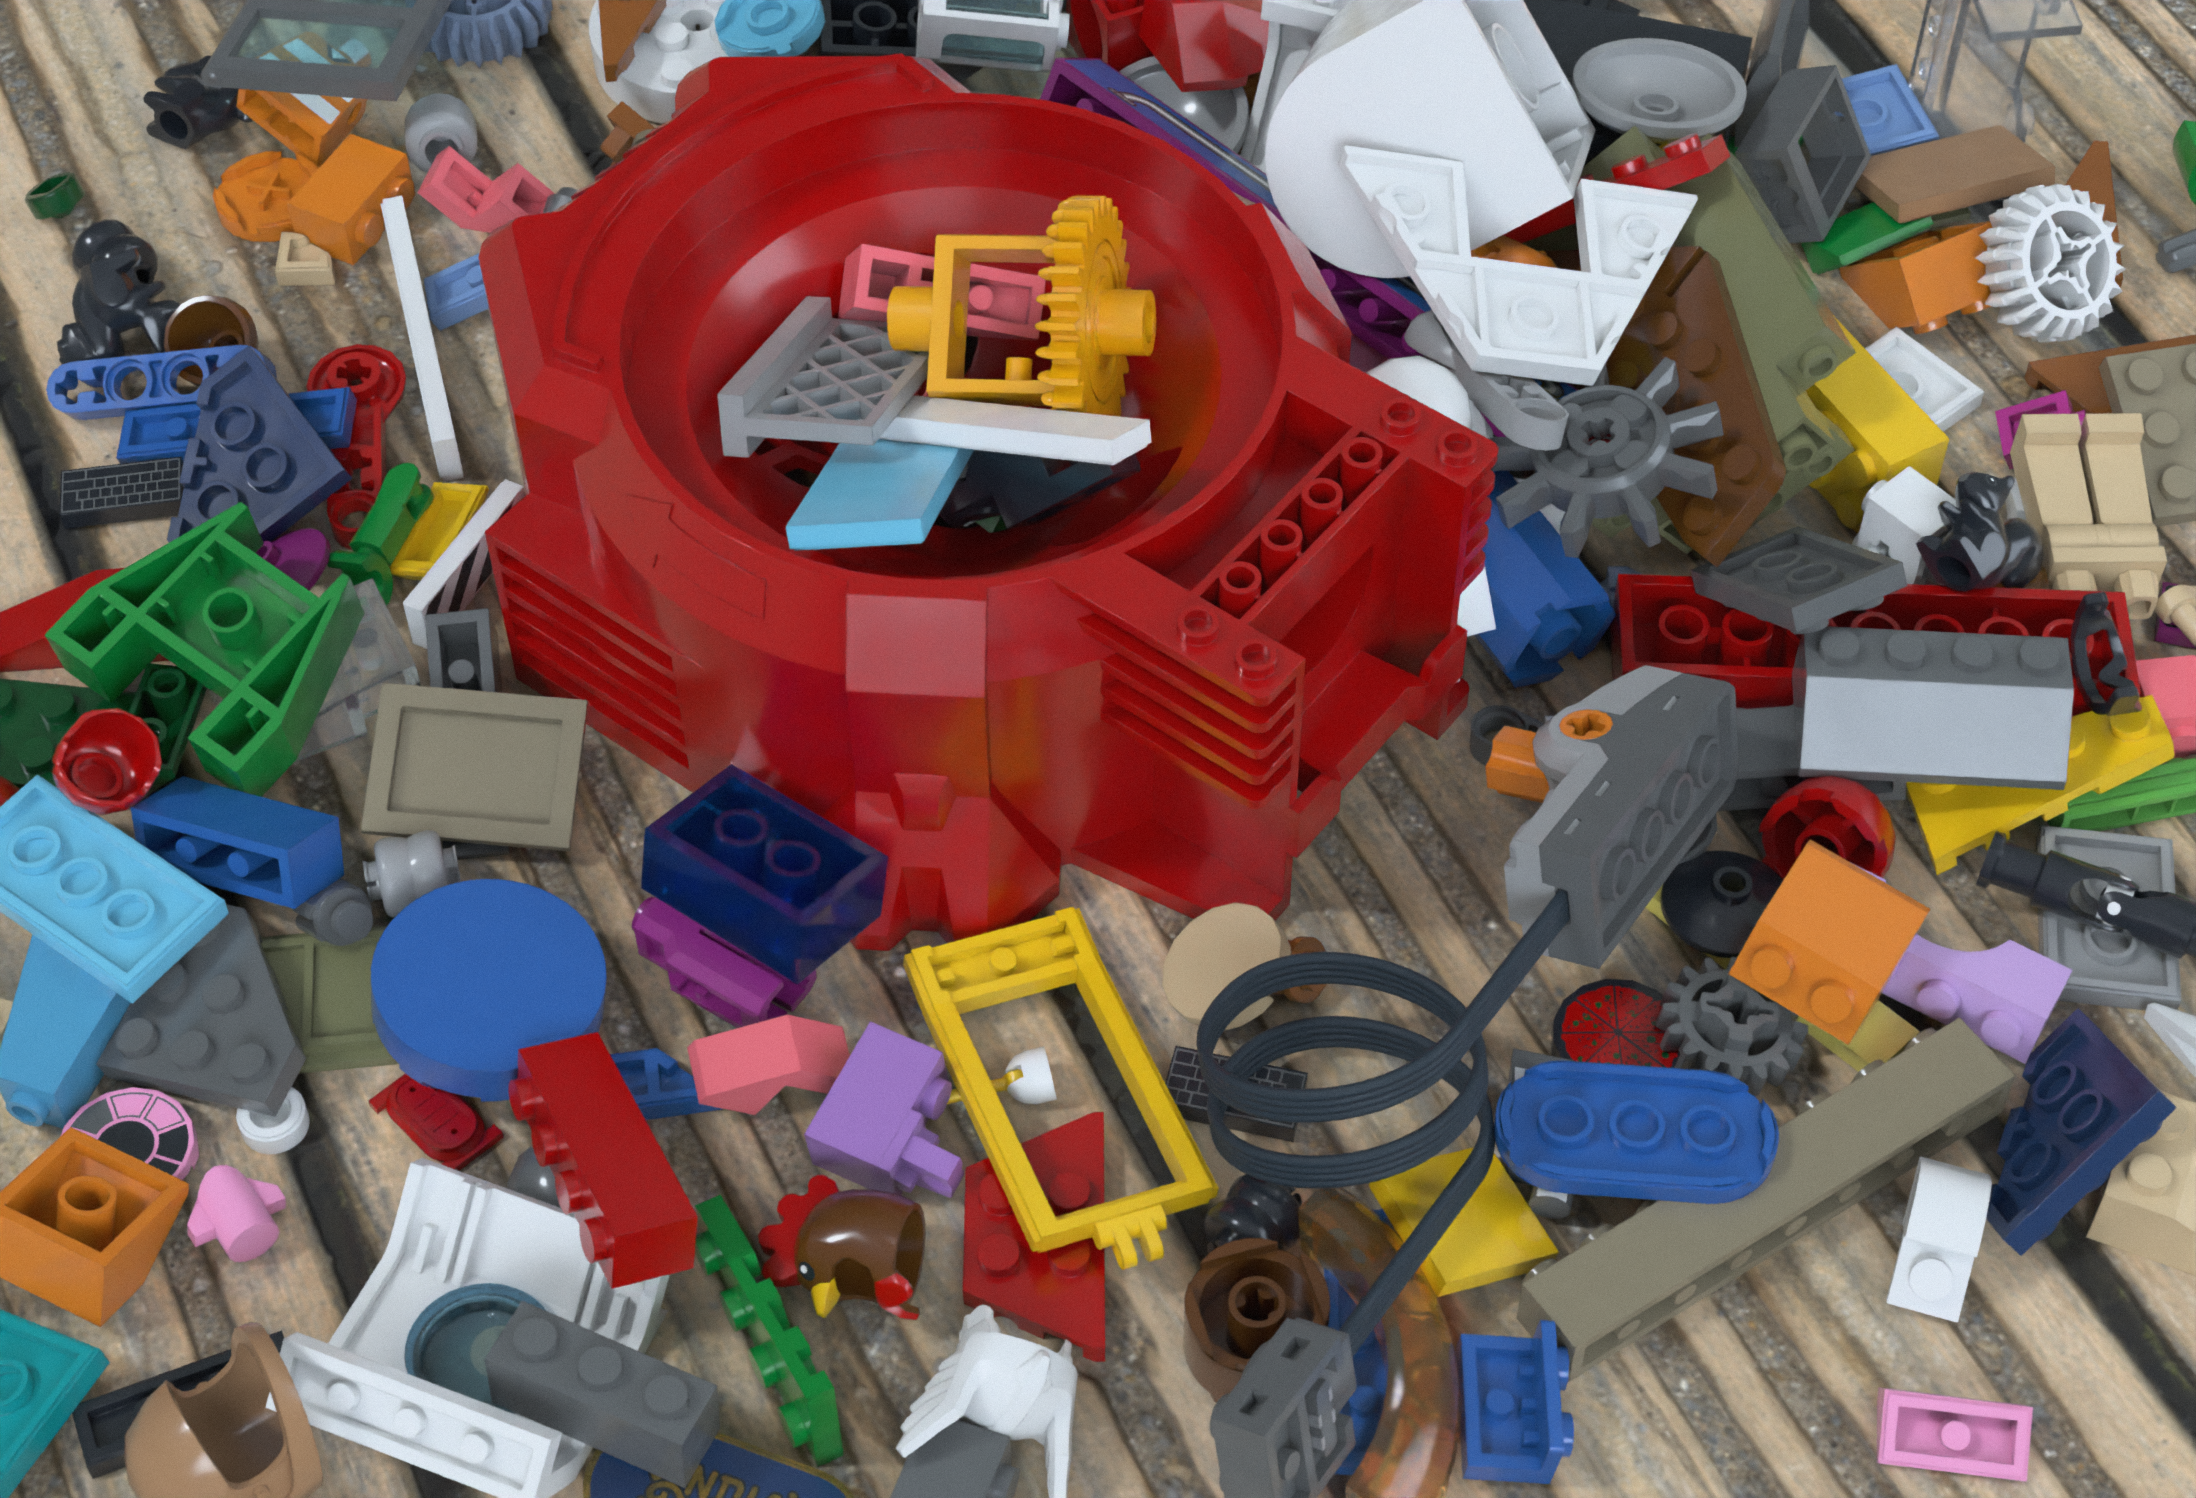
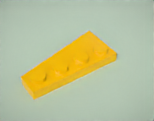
[1906,695,2174,875]

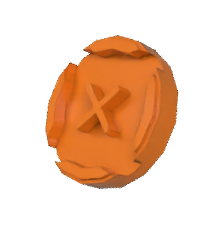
[213,151,319,242]

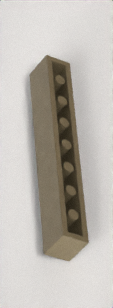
[1516,1018,2015,1382]

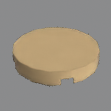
[1162,903,1291,1030]

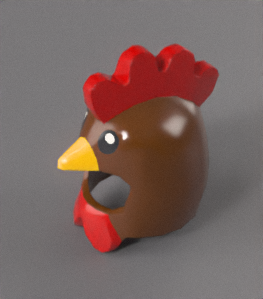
[758,1174,926,1321]

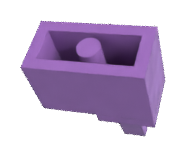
[804,1022,964,1198]

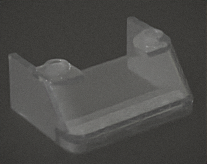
[1909,0,2083,201]

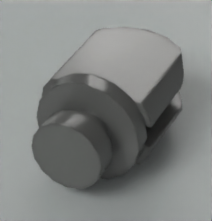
[292,878,373,946]

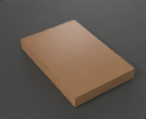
[1855,124,2055,224]

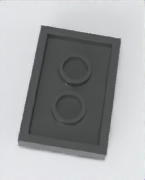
[1691,526,1907,634]

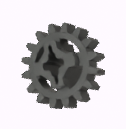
[1655,957,1808,1096]

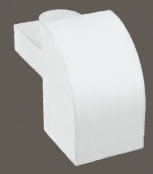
[1886,1156,1992,1323]

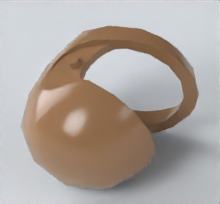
[124,1322,323,1498]

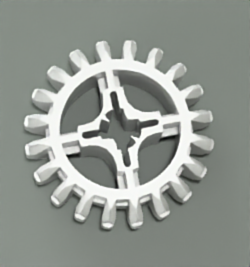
[1975,184,2126,343]

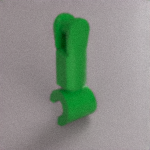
[324,463,434,612]

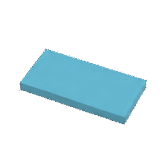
[786,439,974,551]
[0,775,229,1004]

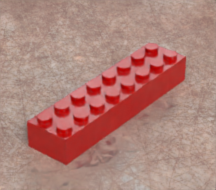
[1610,574,2141,716]

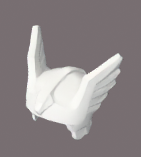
[896,1304,1078,1498]

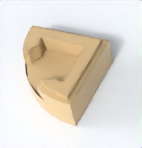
[275,232,336,286]

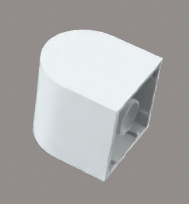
[1265,0,1595,278]

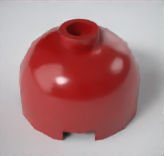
[1759,776,1896,880]

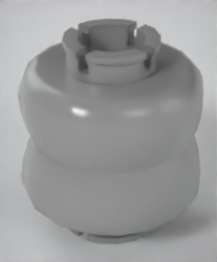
[363,830,461,917]

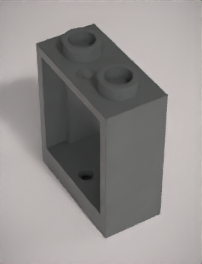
[1735,65,1871,243]

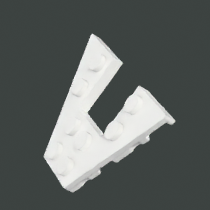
[1338,145,1698,386]

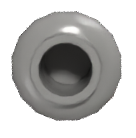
[404,93,477,173]

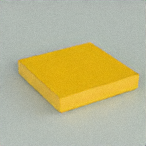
[1368,1147,1559,1297]

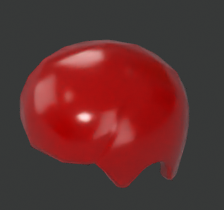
[52,708,162,815]

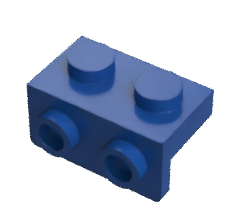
[1456,1320,1574,1484]

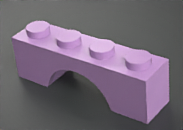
[1854,864,2073,1064]

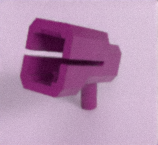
[632,866,817,1028]

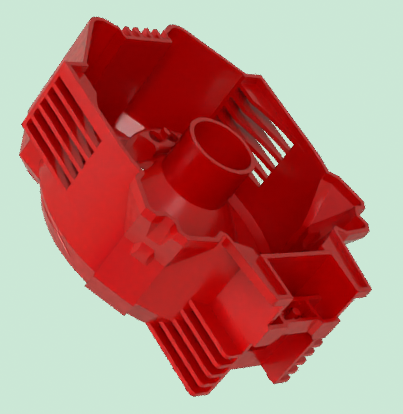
[478,53,1499,951]

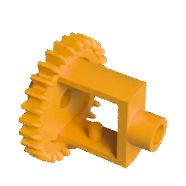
[887,196,1156,417]

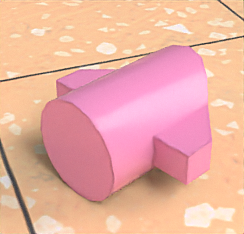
[187,1165,286,1262]

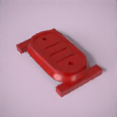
[368,1073,504,1171]

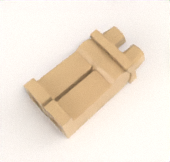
[2010,413,2167,619]

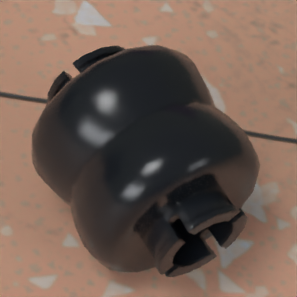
[72,219,158,284]
[1203,1174,1307,1253]

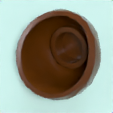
[164,295,259,387]

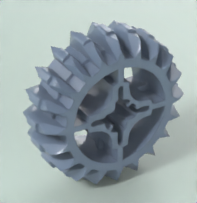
[406,0,553,69]

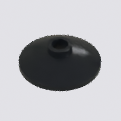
[1660,850,1783,959]

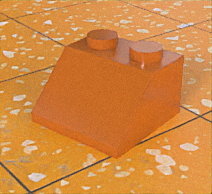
[1839,221,1993,334]
[1728,840,1931,1045]
[0,1127,189,1327]

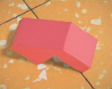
[417,146,555,233]
[687,1014,850,1115]

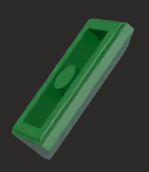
[1801,202,1934,275]

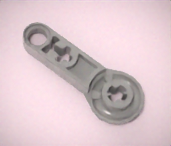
[1404,310,1569,451]

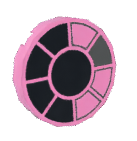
[61,1087,199,1181]

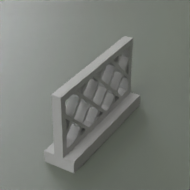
[717,296,929,458]

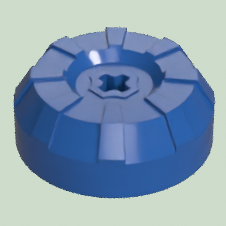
[371,879,606,1102]

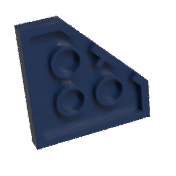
[167,346,353,542]
[1986,1008,2177,1256]

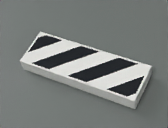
[403,479,525,649]

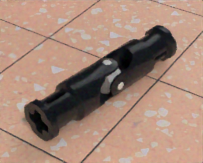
[1976,831,2196,959]

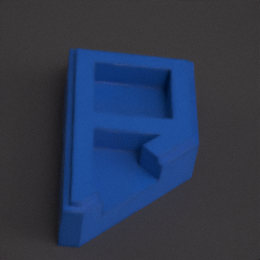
[610,1048,723,1120]

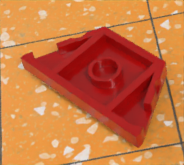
[963,1112,1105,1362]

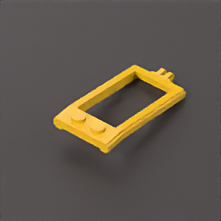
[903,906,1219,1270]

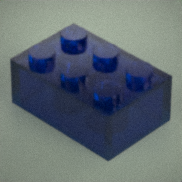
[641,764,888,984]

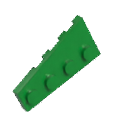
[695,1194,844,1468]

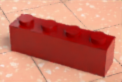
[508,1032,698,1289]

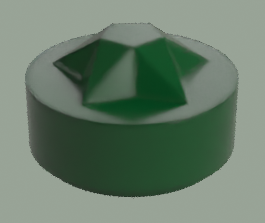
[25,172,85,220]

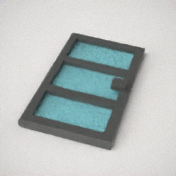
[201,0,452,102]

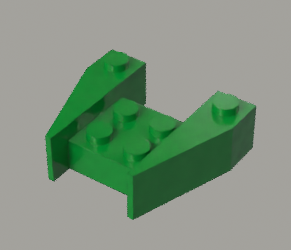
[44,502,365,797]

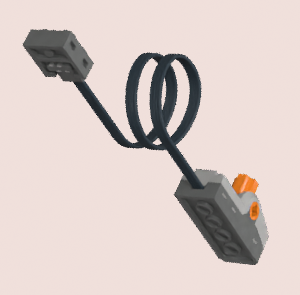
[1196,665,1739,1498]

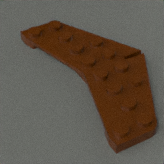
[1545,246,1786,568]

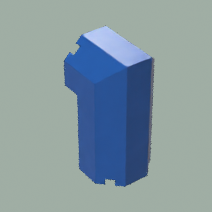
[1474,471,1616,688]

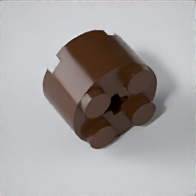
[1183,1238,1330,1403]

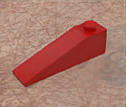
[1138,0,1269,92]

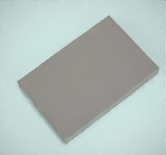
[2036,825,2181,1010]

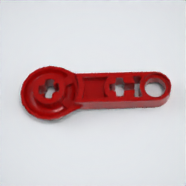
[306,344,406,550]

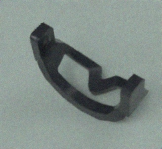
[2071,592,2143,716]

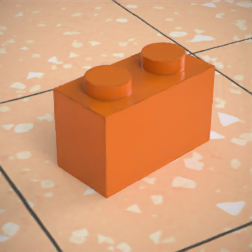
[287,133,416,266]

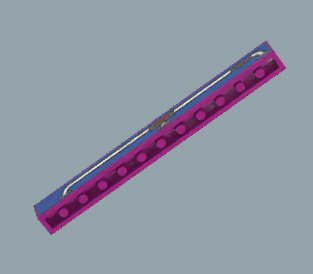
[1040,58,1578,437]

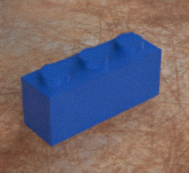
[131,776,345,909]

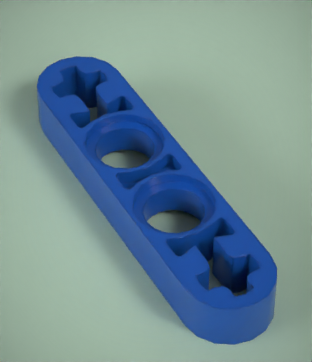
[46,345,277,420]

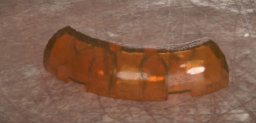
[1298,1187,1462,1498]

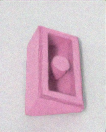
[1877,1387,2033,1482]

